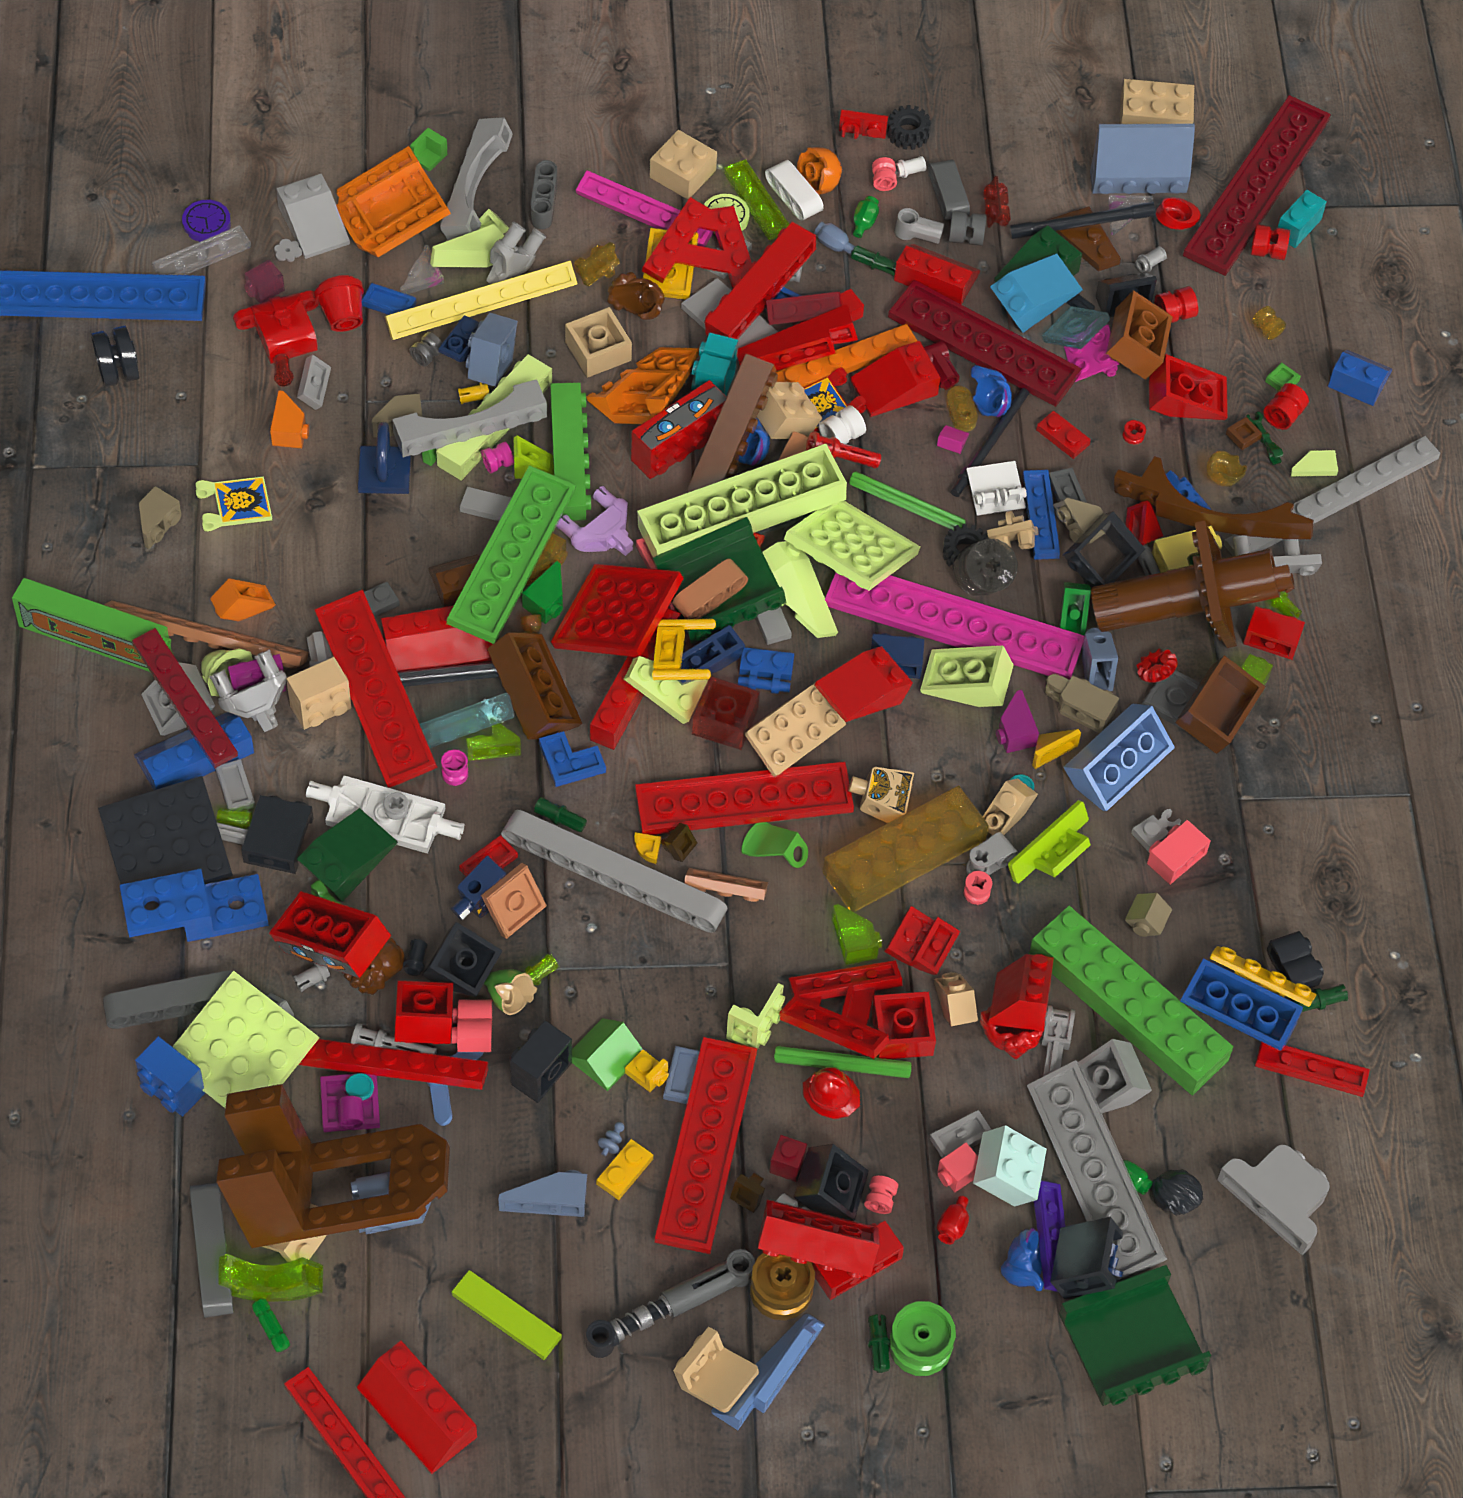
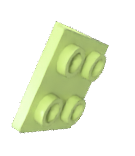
[726,983,785,1050]

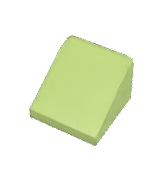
[479,209,509,234]

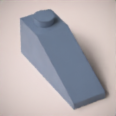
[499,1170,587,1217]

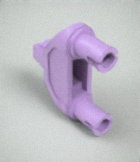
[556,486,633,556]

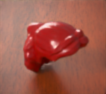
[980,1006,1043,1059]

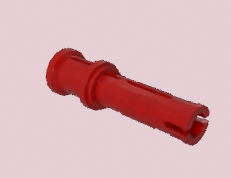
[806,431,881,469]

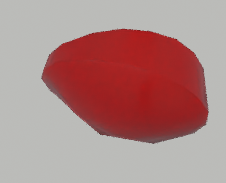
[1156,197,1201,230]

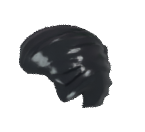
[1150,1169,1204,1216]

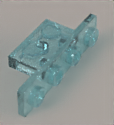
[420,693,515,748]

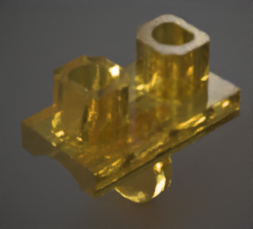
[574,242,620,287]

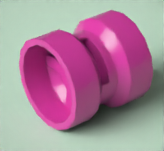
[481,441,514,474]
[441,749,468,786]

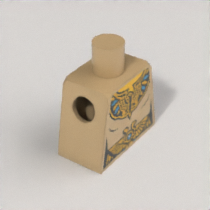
[848,767,914,828]

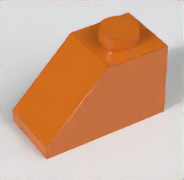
[270,390,310,449]
[210,578,276,621]

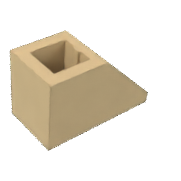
[978,778,1038,835]
[934,972,978,1026]

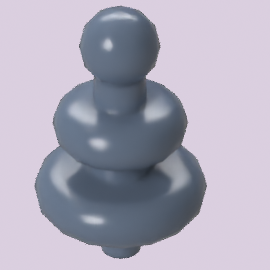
[598,1122,625,1156]

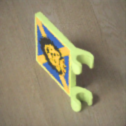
[196,476,272,531]

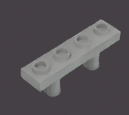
[1233,535,1322,576]

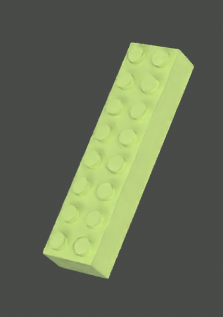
[637,444,847,557]

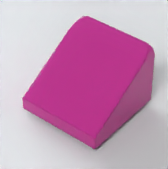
[937,425,969,454]

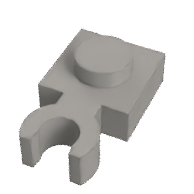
[1131,809,1181,851]

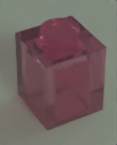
[244,260,285,303]

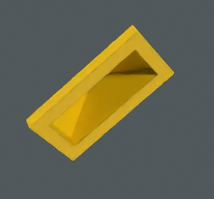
[1032,729,1081,769]

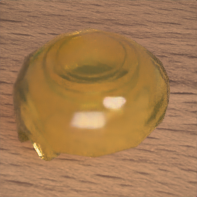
[1207,451,1247,487]

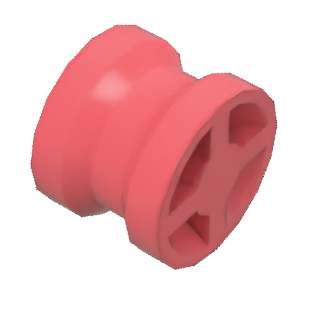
[963,871,992,905]

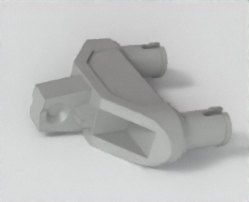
[486,222,546,284]
[209,649,287,732]

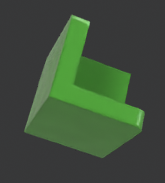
[410,128,448,171]

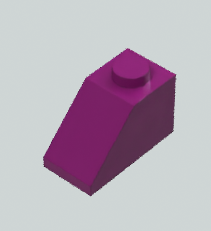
[996,690,1039,753]

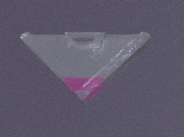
[1108,195,1153,235]
[400,245,444,294]

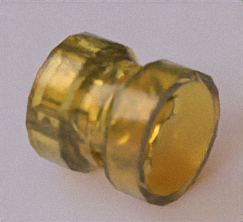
[1252,306,1286,340]

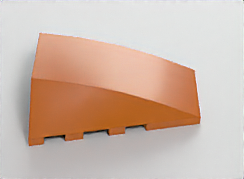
[586,347,699,424]

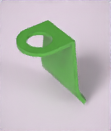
[741,822,808,868]

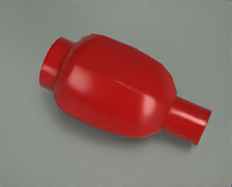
[937,1196,969,1245]

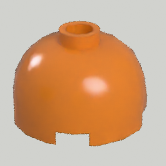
[797,147,842,195]

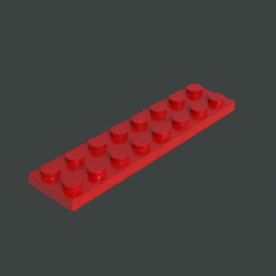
[315,589,438,788]
[635,762,854,835]
[654,1037,758,1254]

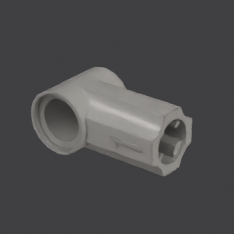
[895,208,944,244]
[307,631,333,667]

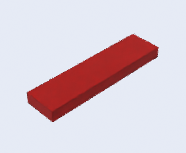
[1255,1042,1370,1097]

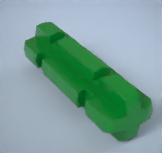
[252,1298,290,1352]

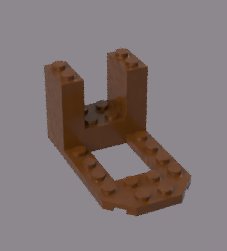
[216,1084,450,1248]

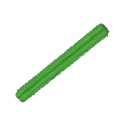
[849,471,966,530]
[774,1046,912,1078]

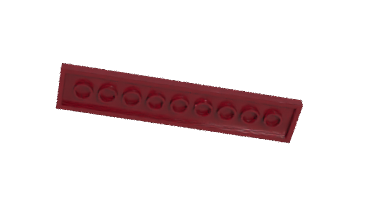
[1183,95,1331,276]

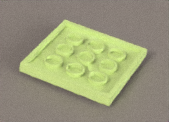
[784,501,920,591]
[173,971,319,1108]

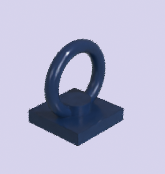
[358,421,411,494]

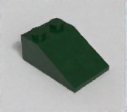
[994,225,1082,282]
[297,808,398,902]

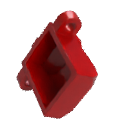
[233,290,319,364]

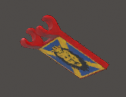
[804,367,866,432]

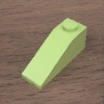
[430,224,504,267]

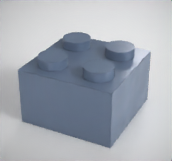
[466,313,518,387]

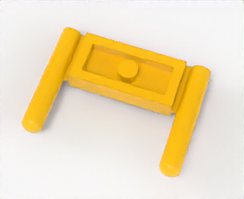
[652,619,716,680]

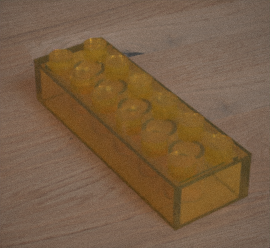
[823,786,989,913]

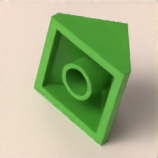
[572,1018,643,1091]

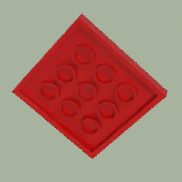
[551,564,684,657]

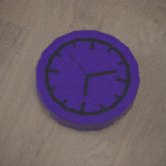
[182,200,231,242]

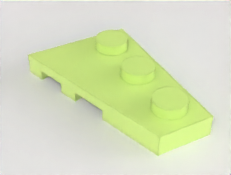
[624,656,708,724]

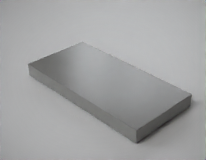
[681,278,778,359]

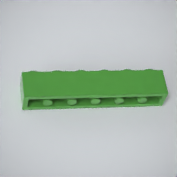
[551,383,591,521]

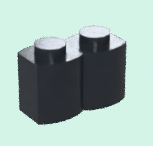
[1267,931,1324,988]

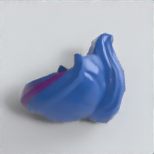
[971,365,1012,418]
[738,418,770,466]
[1001,1228,1044,1291]

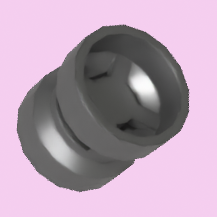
[409,332,442,367]

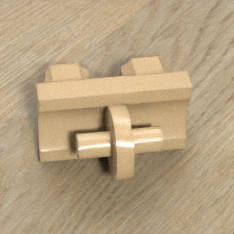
[987,510,1039,555]

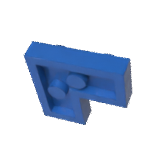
[539,731,606,787]

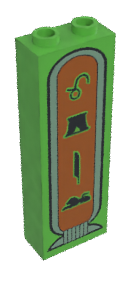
[12,578,174,672]

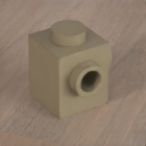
[1125,893,1172,937]

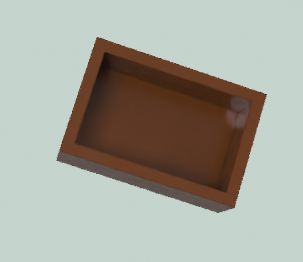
[1175,655,1266,754]

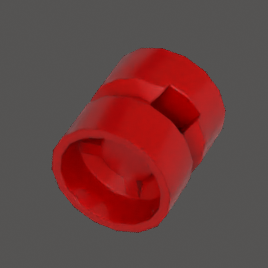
[1251,224,1290,261]
[1154,286,1198,323]
[1263,383,1309,430]

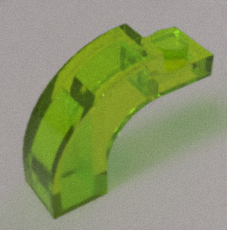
[218,1254,323,1302]

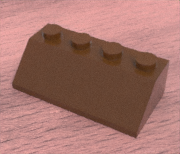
[488,632,583,740]

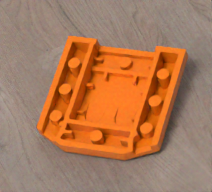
[336,146,451,257]

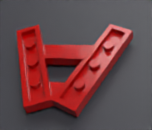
[642,197,752,289]
[780,960,902,1059]

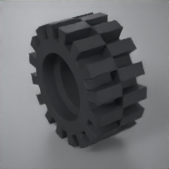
[887,105,931,150]
[943,524,990,573]

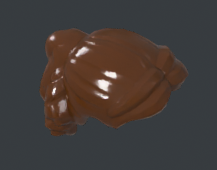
[607,272,665,320]
[344,938,404,995]

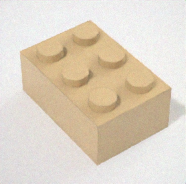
[1120,79,1194,124]

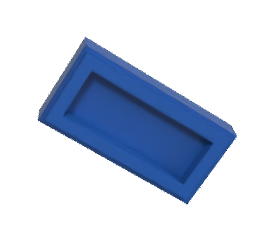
[362,283,417,315]

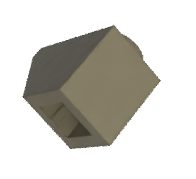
[372,394,423,437]
[139,486,182,549]
[1053,498,1105,545]

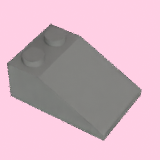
[276,174,350,259]

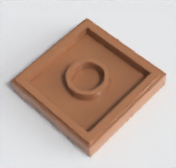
[481,863,547,939]

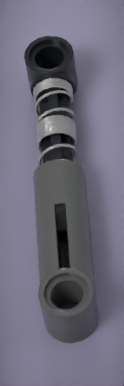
[586,1249,755,1358]

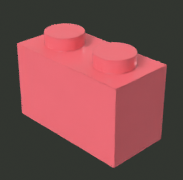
[1147,820,1211,885]

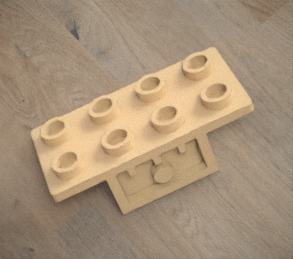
[745,682,846,777]

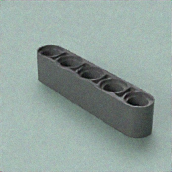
[103,971,233,1029]
[190,1182,234,1318]

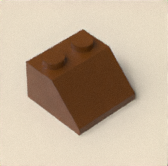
[429,554,480,607]

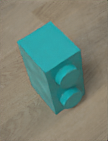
[1278,190,1327,248]

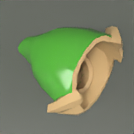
[484,969,537,1015]

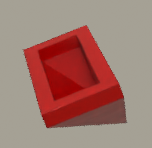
[1126,500,1163,545]

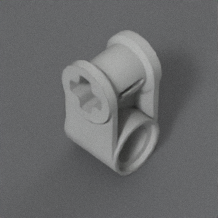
[966,832,1018,875]

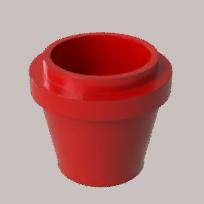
[314,275,364,332]

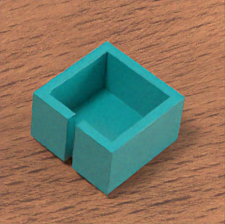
[691,333,738,397]

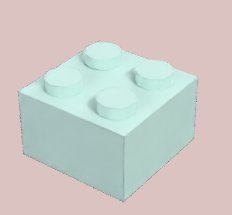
[973,1125,1047,1207]

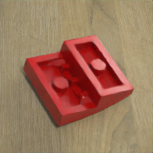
[884,906,960,975]

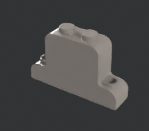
[1217,1145,1330,1255]

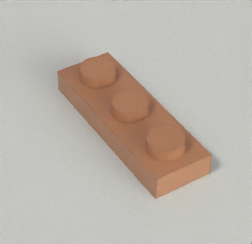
[684,868,768,902]

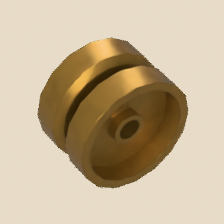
[750,1253,815,1320]

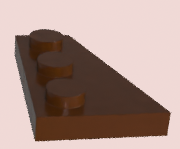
[1047,206,1121,272]

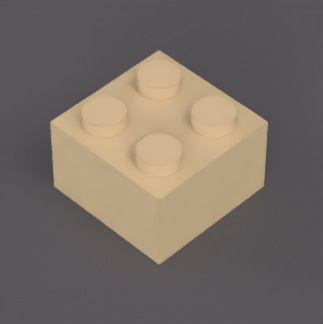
[650,130,717,199]
[565,307,632,378]
[757,382,822,439]
[286,657,351,730]

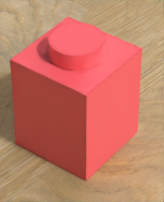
[937,1142,978,1193]

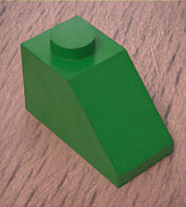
[522,561,563,624]
[1059,582,1091,636]

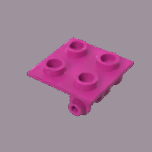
[1063,325,1120,382]

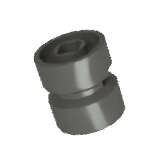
[949,211,986,246]

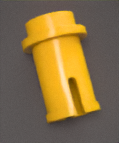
[458,382,489,404]

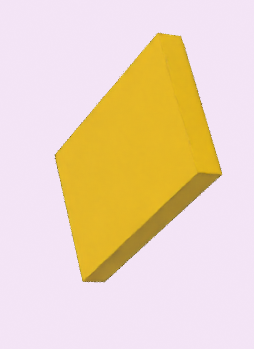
[643,228,699,299]

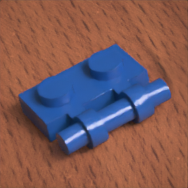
[738,647,794,694]

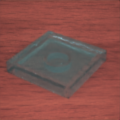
[1042,306,1110,349]

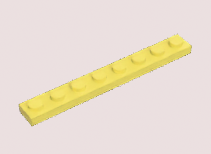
[385,261,577,340]

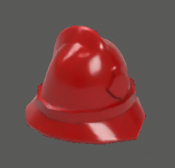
[803,1067,860,1119]

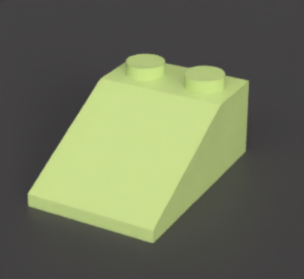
[920,645,1013,707]

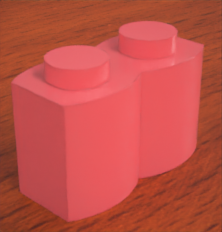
[452,999,492,1052]

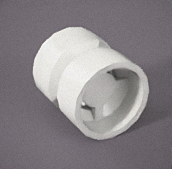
[819,405,866,444]

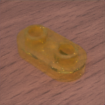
[946,386,978,432]

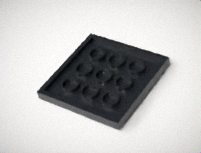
[98,776,233,885]

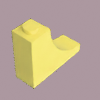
[1152,526,1222,573]

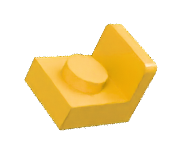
[625,1050,669,1092]

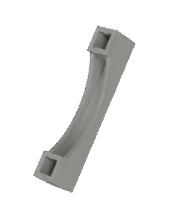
[440,118,513,241]
[392,379,547,457]

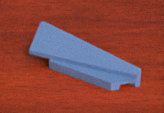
[711,1314,825,1430]

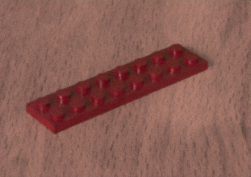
[888,280,1082,407]

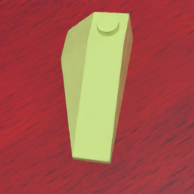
[762,541,838,638]

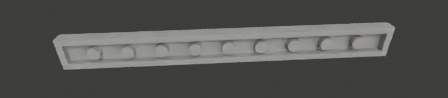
[1224,436,1440,556]

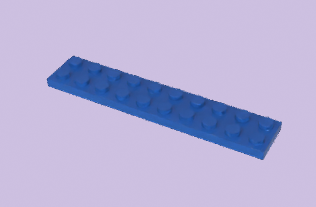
[0,271,206,321]

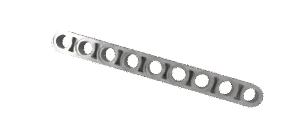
[501,810,728,933]

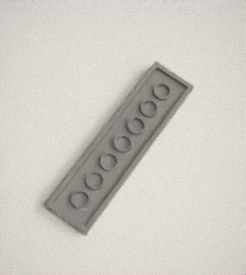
[1027,1060,1167,1283]

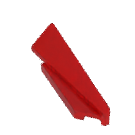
[737,304,858,371]

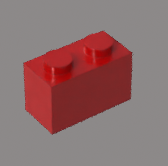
[1243,606,1305,660]

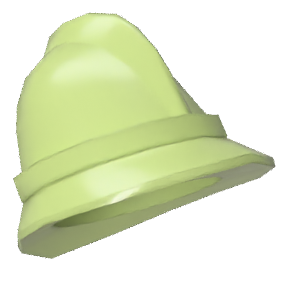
[201,648,253,697]

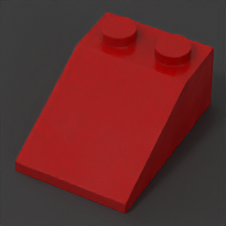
[850,340,940,417]
[1149,354,1228,420]
[814,646,913,722]

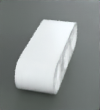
[765,160,824,221]

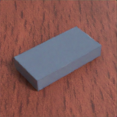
[663,1046,700,1104]

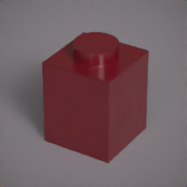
[770,1135,807,1182]

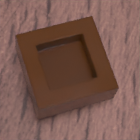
[1226,417,1262,450]

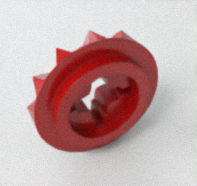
[1136,648,1178,683]

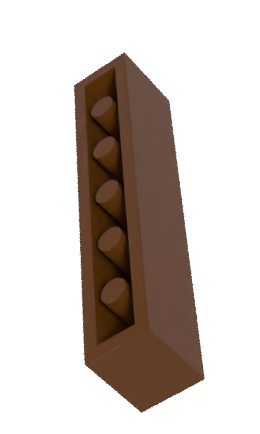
[686,354,778,493]

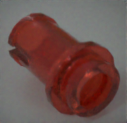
[273,354,294,387]

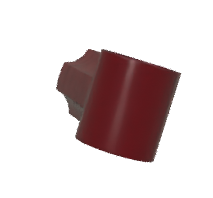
[924,341,960,390]

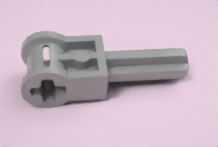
[1041,1005,1075,1077]

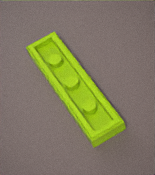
[452,1270,562,1360]

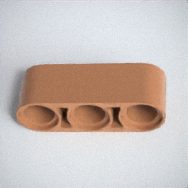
[673,559,748,619]

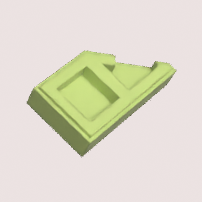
[1291,450,1338,476]

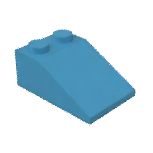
[990,254,1083,333]

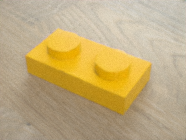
[596,1139,654,1200]

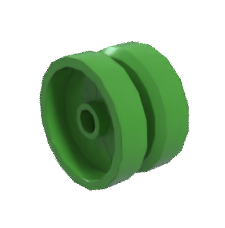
[889,1301,956,1376]

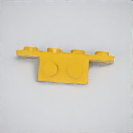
[1210,946,1316,1007]

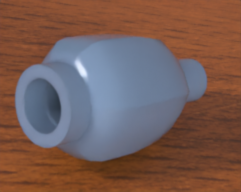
[814,222,855,255]

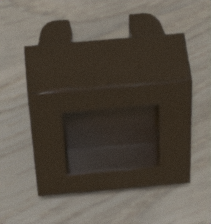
[660,823,698,862]
[730,1173,765,1213]

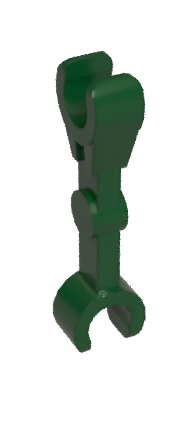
[1246,411,1283,465]

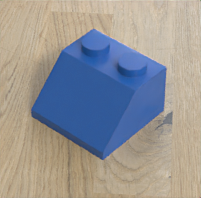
[1328,350,1392,406]

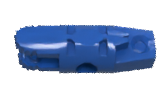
[1166,470,1212,510]

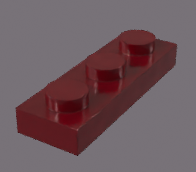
[766,292,842,325]

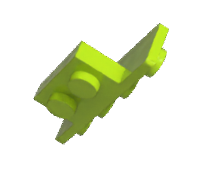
[1008,800,1091,884]

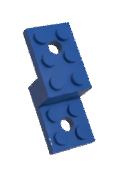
[120,869,269,942]

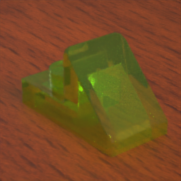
[466,718,521,761]

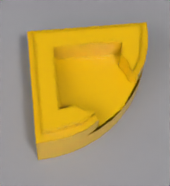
[634,832,661,864]

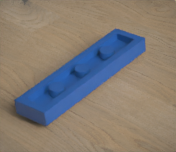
[1022,470,1060,560]

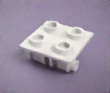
[966,461,1026,516]

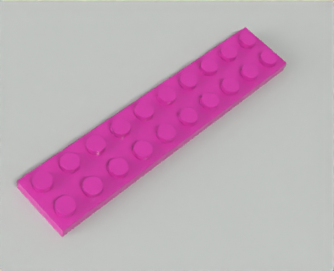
[825,573,1084,680]

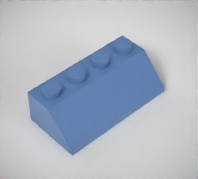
[1063,704,1175,811]

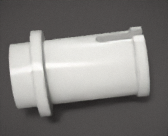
[895,156,926,179]

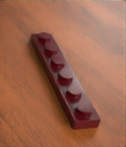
[132,628,238,769]

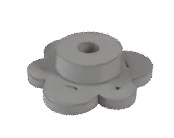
[274,239,302,262]

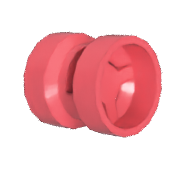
[872,157,897,191]
[864,1175,899,1214]

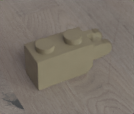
[1045,673,1119,733]

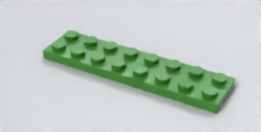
[446,465,576,644]

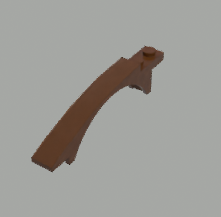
[1114,456,1314,539]

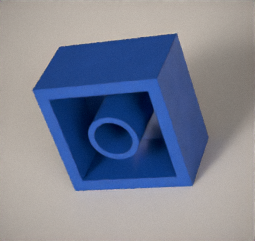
[135,1036,205,1117]

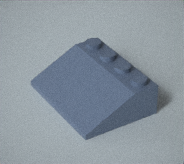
[1090,124,1195,194]

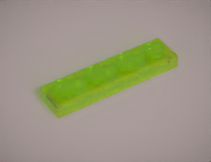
[724,159,789,240]

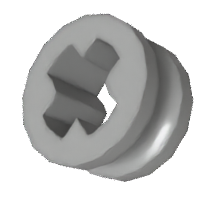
[384,792,409,820]

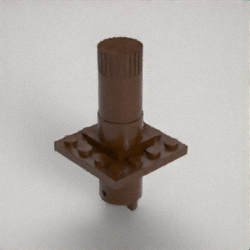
[1091,521,1295,648]

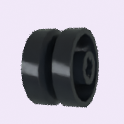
[91,325,140,387]

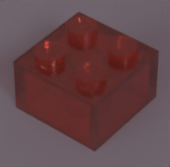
[692,676,760,750]

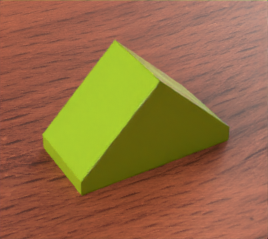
[514,435,554,479]

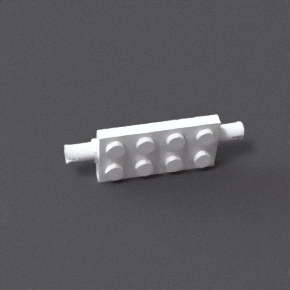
[306,776,465,854]

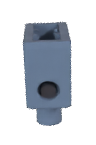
[1082,628,1118,691]

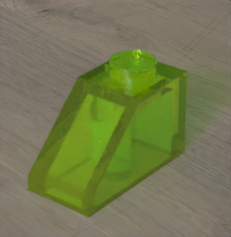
[832,904,882,965]

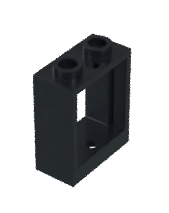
[1063,511,1145,589]

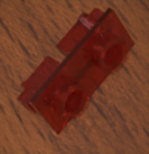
[983,176,1011,228]

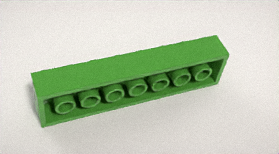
[1029,906,1234,1096]

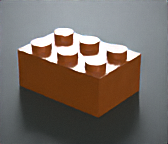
[1106,290,1173,380]

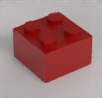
[395,981,453,1044]
[872,991,936,1059]

